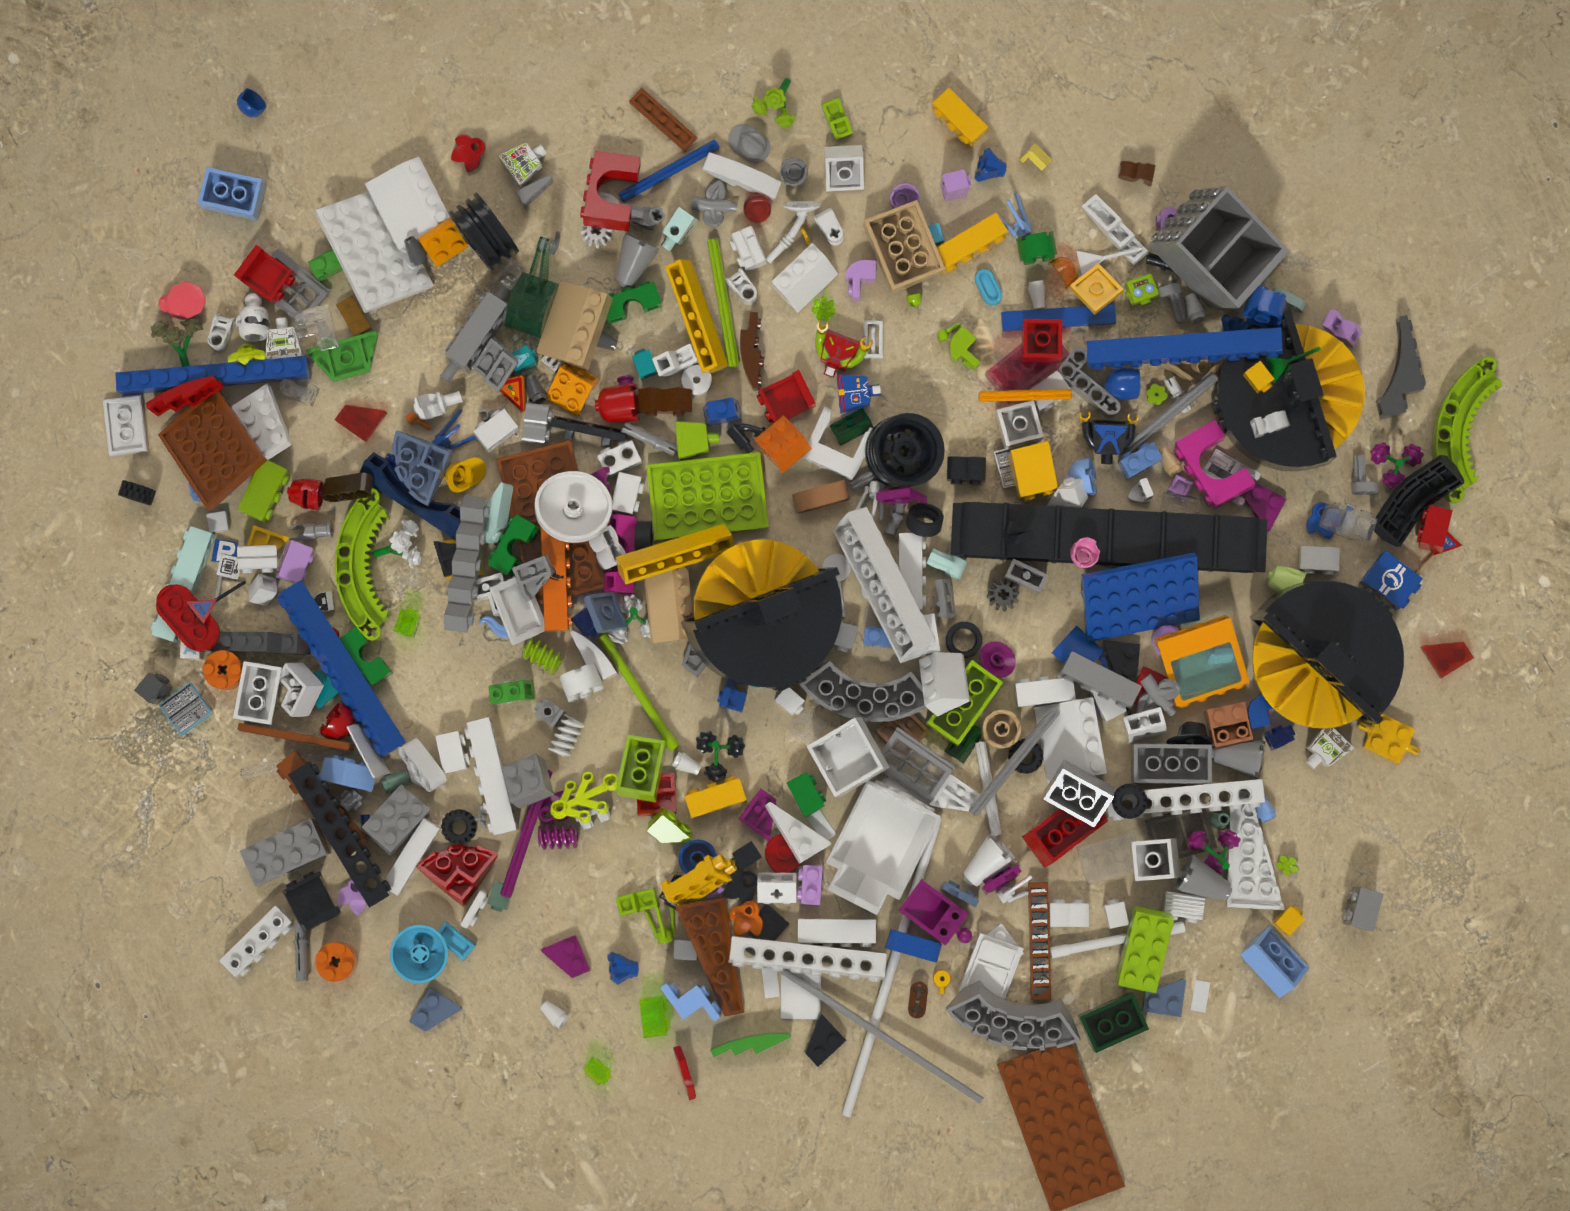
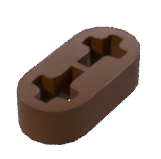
[908,981,928,1019]

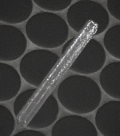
[240,748,354,779]

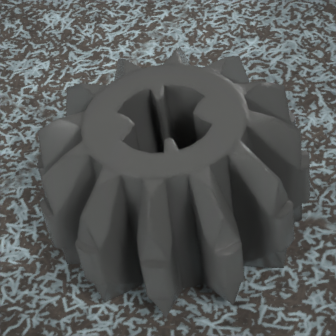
[987,579,1019,612]

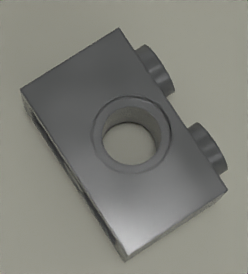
[134,672,172,705]

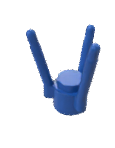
[432,409,476,450]

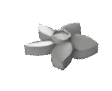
[474,806,487,830]

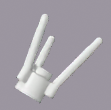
[855,481,885,521]
[995,866,1032,904]

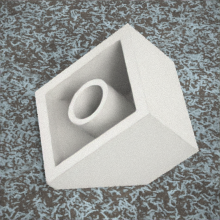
[824,145,864,192]

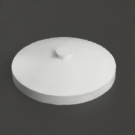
[535,471,612,543]

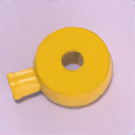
[933,969,951,994]

